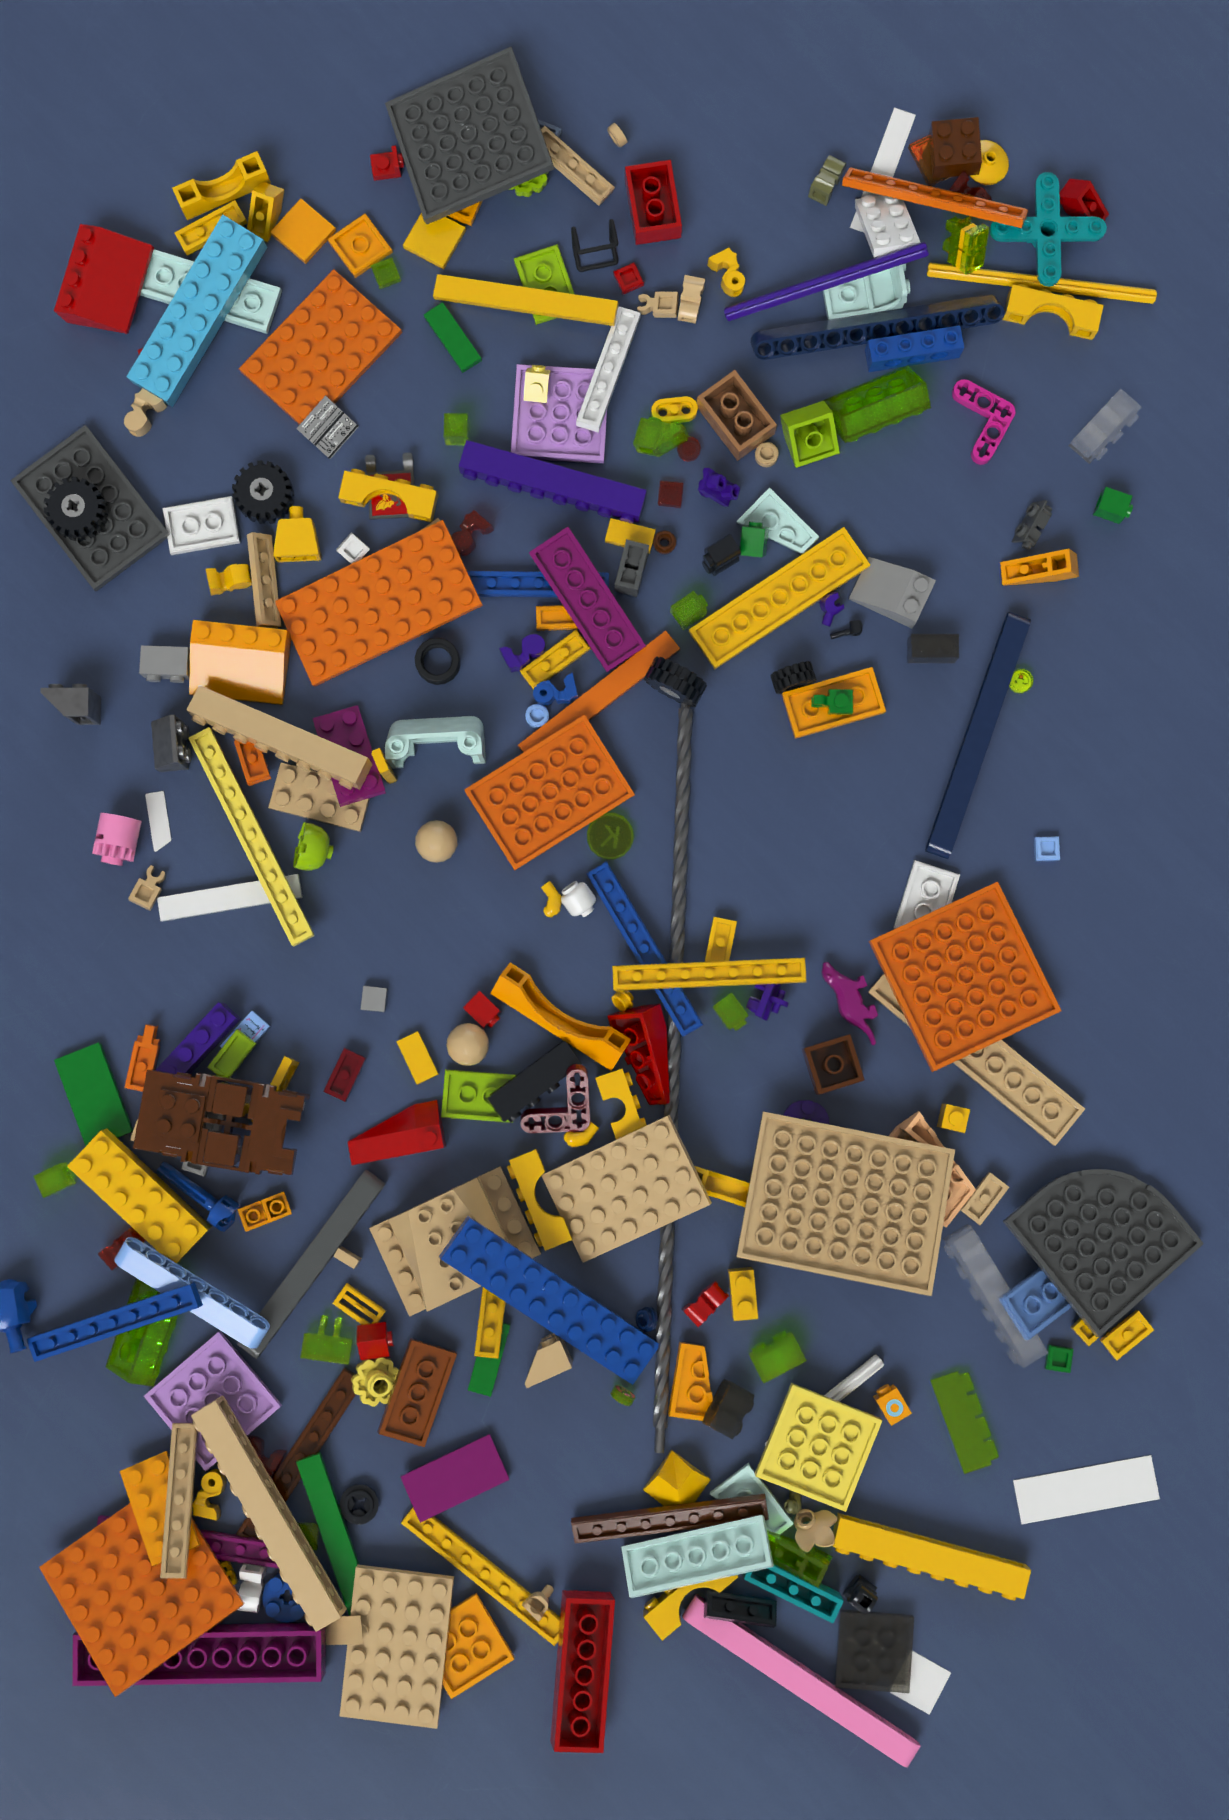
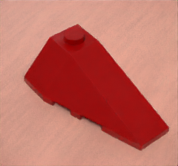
[347,1100,446,1165]

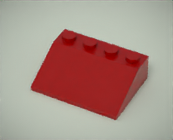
[54,224,154,334]

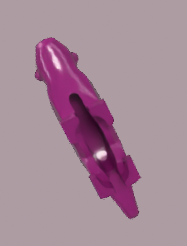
[821,962,878,1046]

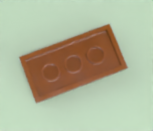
[377,1338,457,1447]

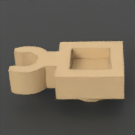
[637,292,679,318]
[128,865,166,911]

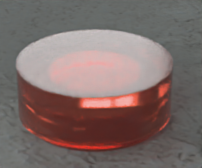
[677,436,701,462]

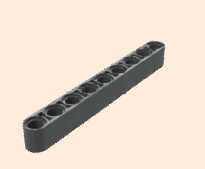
[237,1169,386,1359]

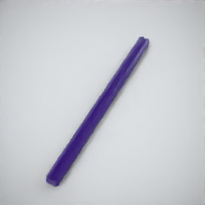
[724,242,929,321]

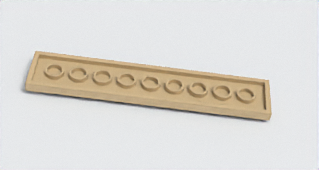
[868,973,1085,1146]

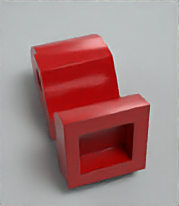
[682,1281,729,1327]

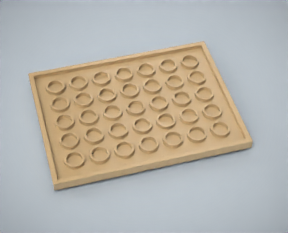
[736,1112,955,1296]

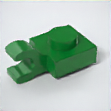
[811,689,853,715]

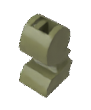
[808,155,846,206]

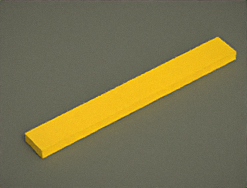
[433,274,619,326]
[612,958,806,991]
[401,1507,560,1646]

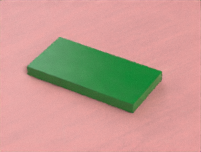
[54,1042,133,1146]

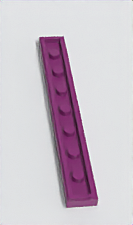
[97,1515,279,1568]

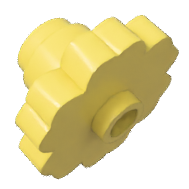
[351,1357,399,1407]

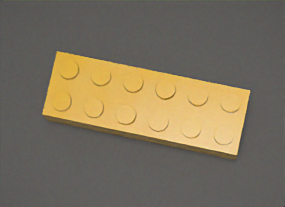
[67,1129,212,1263]

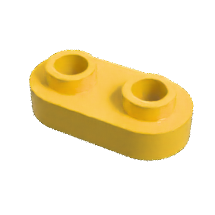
[651,396,698,425]

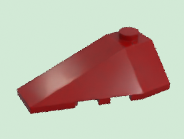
[607,1004,670,1105]

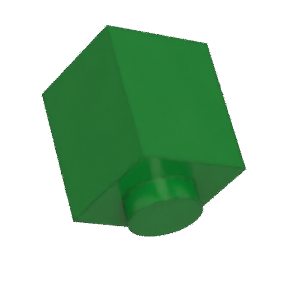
[1093,487,1133,524]
[740,521,769,558]

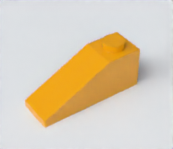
[1000,549,1079,586]

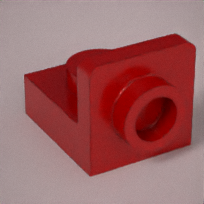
[370,145,404,181]

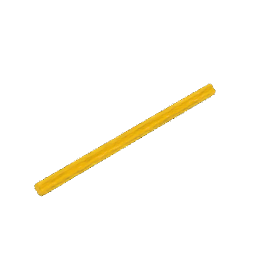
[927,262,1157,304]

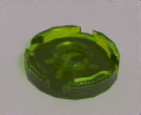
[587,813,634,860]

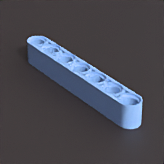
[114,1237,270,1349]

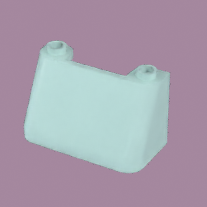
[385,716,486,769]

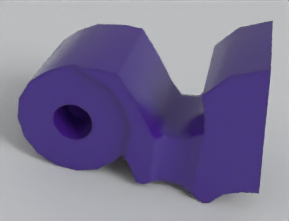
[499,634,546,673]

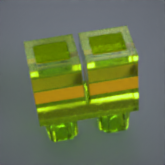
[942,216,990,275]

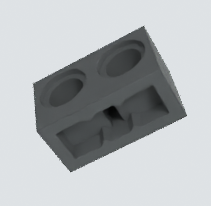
[615,539,649,597]

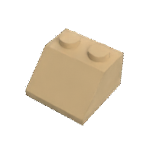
[525,1333,573,1388]

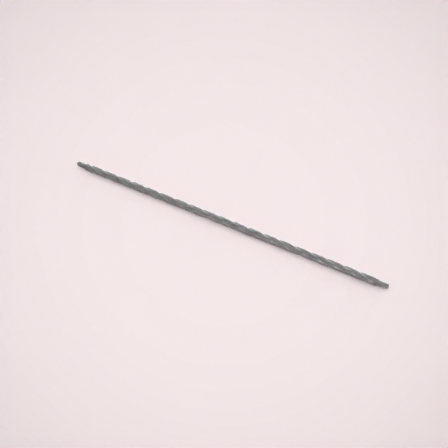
[653,703,693,1453]

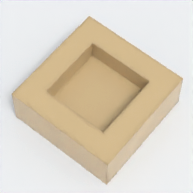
[333,1246,362,1269]

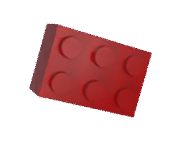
[625,160,682,245]

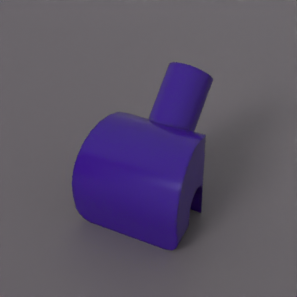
[819,591,844,627]

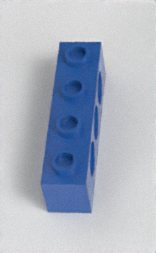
[865,325,964,372]

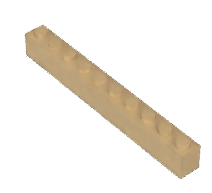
[191,1395,347,1632]

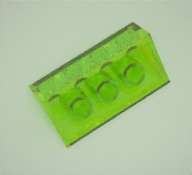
[823,365,931,443]
[105,1278,178,1387]

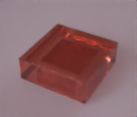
[658,481,683,508]

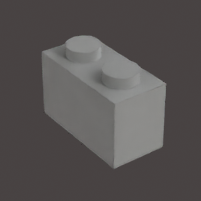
[139,645,190,683]

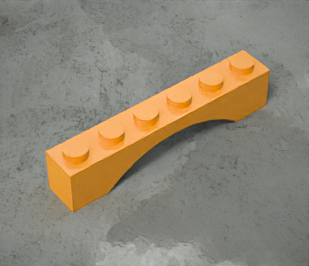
[490,962,631,1071]

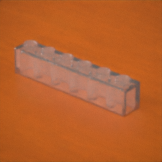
[943,1224,1048,1368]

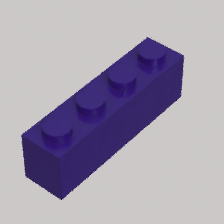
[156,1002,241,1074]

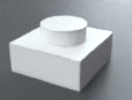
[336,532,370,564]

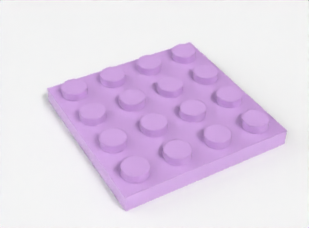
[511,364,607,464]
[144,1331,282,1472]

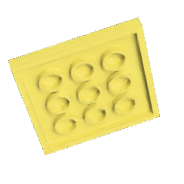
[755,1383,883,1512]

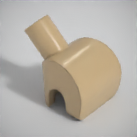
[522,1585,554,1622]

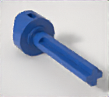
[156,1162,240,1232]

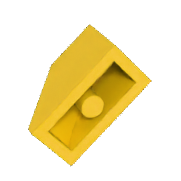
[247,182,284,242]

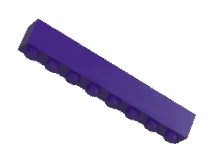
[459,440,647,524]

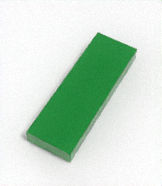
[424,302,482,373]
[468,1322,511,1397]

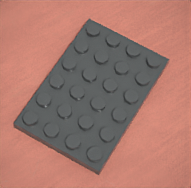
[10,425,170,591]

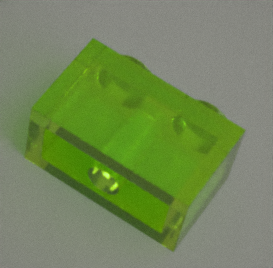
[749,1331,807,1383]

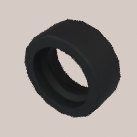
[415,638,460,685]

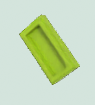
[207,1029,257,1082]

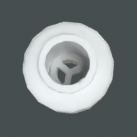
[561,881,596,917]

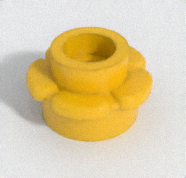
[612,990,634,1011]

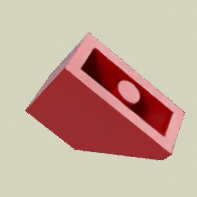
[1059,179,1109,221]

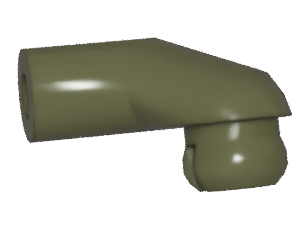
[784,1490,802,1515]

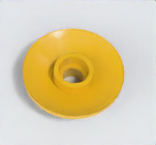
[970,140,1009,185]

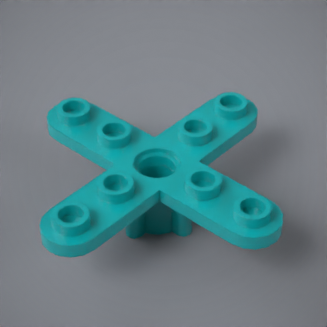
[989,172,1107,287]

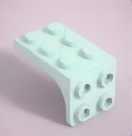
[823,263,910,320]

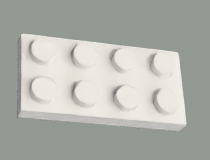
[855,195,921,257]

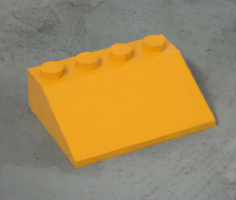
[189,620,291,705]

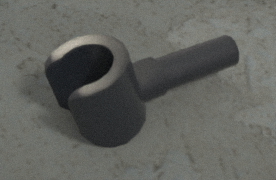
[830,620,862,640]

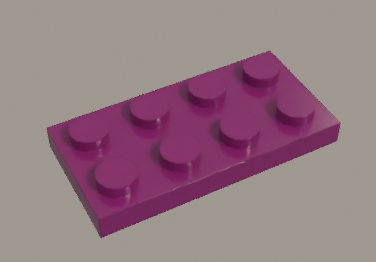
[312,705,386,807]

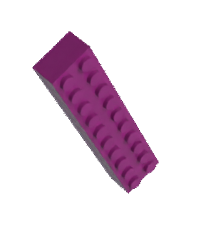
[72,1623,326,1686]

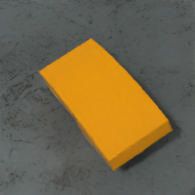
[237,1191,292,1232]

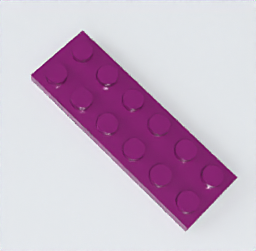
[529,527,646,672]

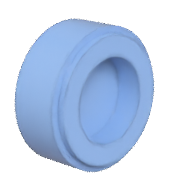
[525,704,549,728]

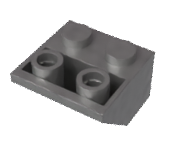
[40,684,101,725]
[151,715,191,772]

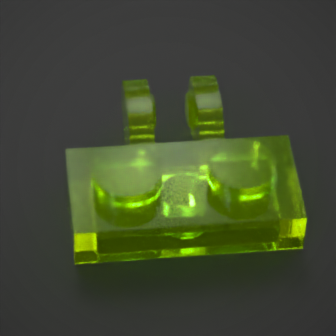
[300,1315,353,1365]

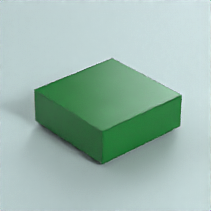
[1045,1344,1073,1373]

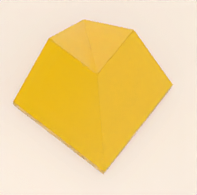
[643,1450,711,1506]

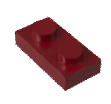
[323,1048,367,1102]

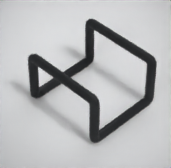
[571,219,618,272]

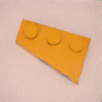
[668,1342,717,1423]

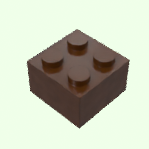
[929,117,982,179]
[802,1034,865,1095]

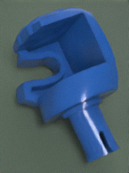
[0,1279,38,1354]

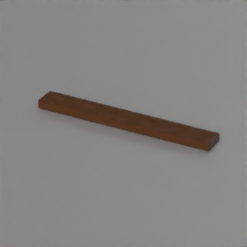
[236,1367,356,1539]
[571,1494,769,1544]

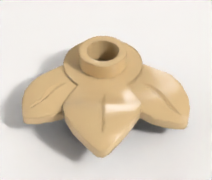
[794,1509,838,1552]

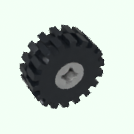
[232,460,294,524]
[44,477,109,541]
[644,656,707,707]

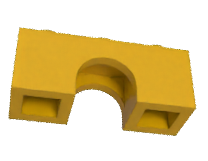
[595,1068,647,1139]

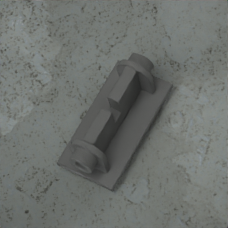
[1011,500,1052,550]

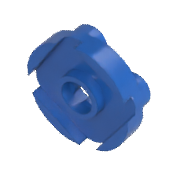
[262,1572,305,1622]

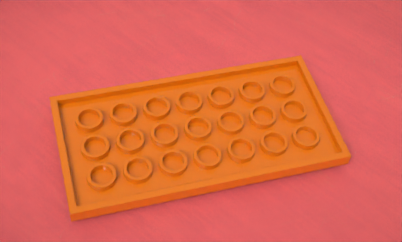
[274,520,483,687]

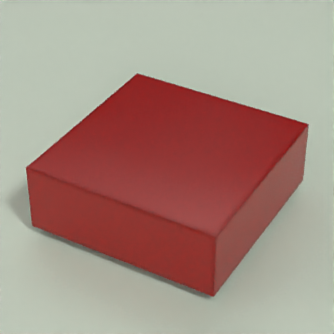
[613,262,644,295]

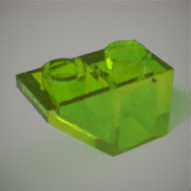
[633,417,689,457]

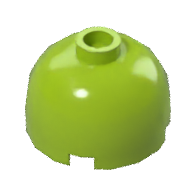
[293,822,334,871]

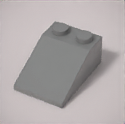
[849,557,936,629]

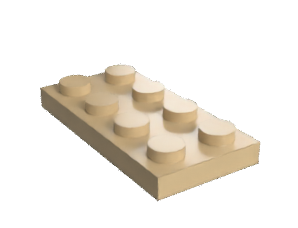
[268,763,370,832]

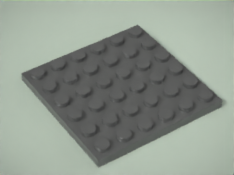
[385,47,555,224]

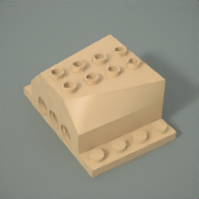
[369,1166,541,1317]

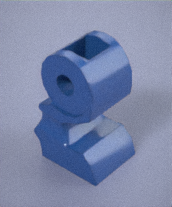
[533,673,578,706]

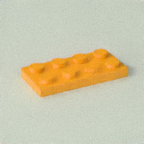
[781,667,886,739]
[120,1451,200,1566]

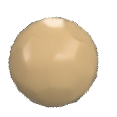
[415,820,458,863]
[446,1023,489,1066]

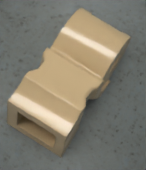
[678,275,705,324]
[124,388,167,437]

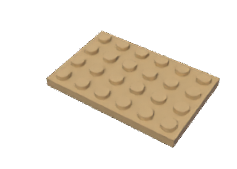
[541,1115,712,1263]
[340,1564,454,1729]

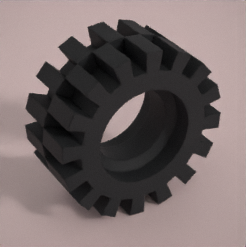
[770,661,817,694]

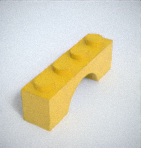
[172,151,271,220]
[1002,284,1104,340]
[338,469,438,522]
[507,1149,572,1251]
[694,1165,749,1207]
[643,1575,738,1641]

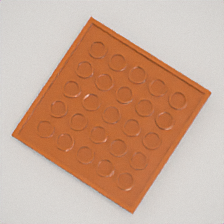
[869,882,1062,1072]
[39,1503,245,1697]

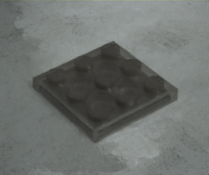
[835,1609,914,1693]

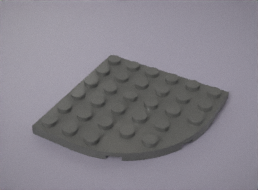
[1003,1169,1204,1337]

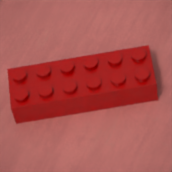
[550,1590,615,1753]

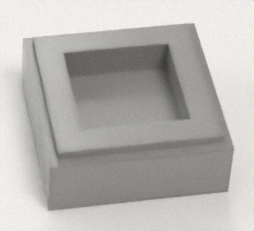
[360,986,388,1012]

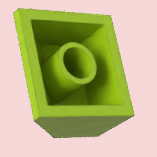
[780,401,840,468]

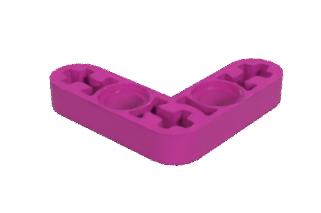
[952,379,1016,465]

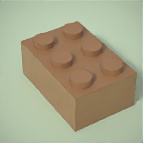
[696,370,777,461]

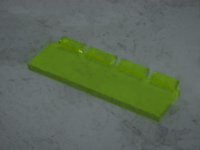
[930,1371,999,1474]

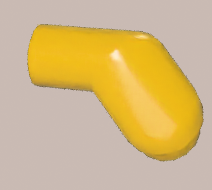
[541,881,562,918]
[564,1121,599,1147]

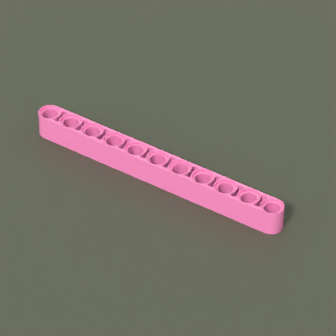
[682,1594,921,1768]

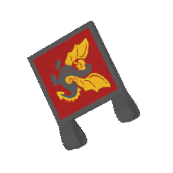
[365,453,415,520]

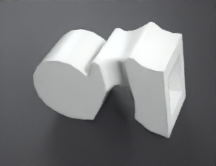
[238,1563,266,1613]

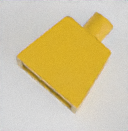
[273,506,322,562]

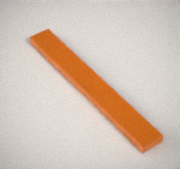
[842,167,1028,228]
[518,630,680,752]

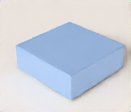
[1034,836,1060,861]

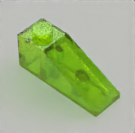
[767,1530,832,1588]

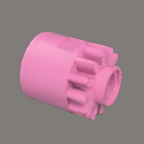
[92,813,142,866]

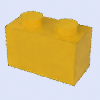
[728,1267,758,1321]

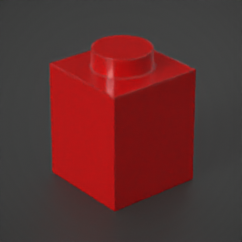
[463,991,501,1029]
[357,1322,394,1360]

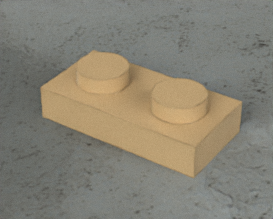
[960,1172,1009,1225]

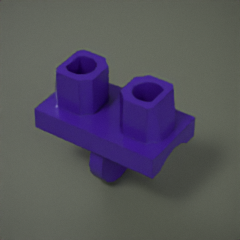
[698,468,740,507]
[746,984,789,1021]

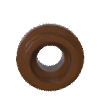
[653,530,676,554]

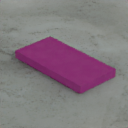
[400,1433,510,1523]

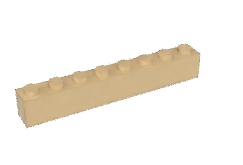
[187,685,372,790]

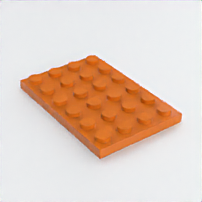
[239,269,402,425]
[464,714,635,870]

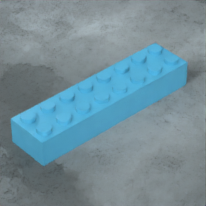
[127,214,268,407]

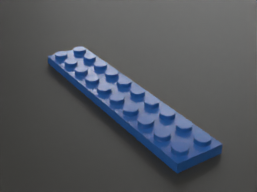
[439,1216,659,1385]

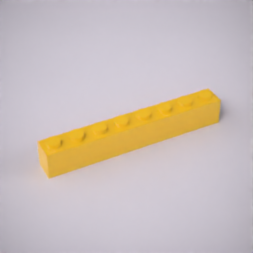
[833,1513,1031,1601]

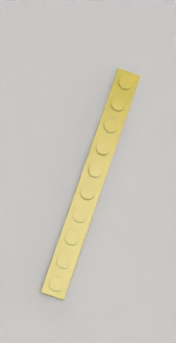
[188,727,315,947]

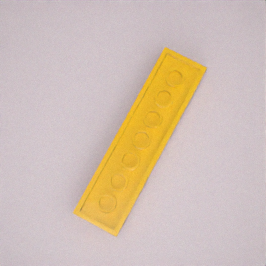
[688,527,870,670]

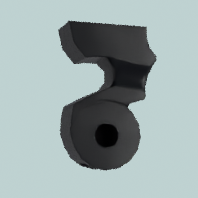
[842,1574,878,1615]

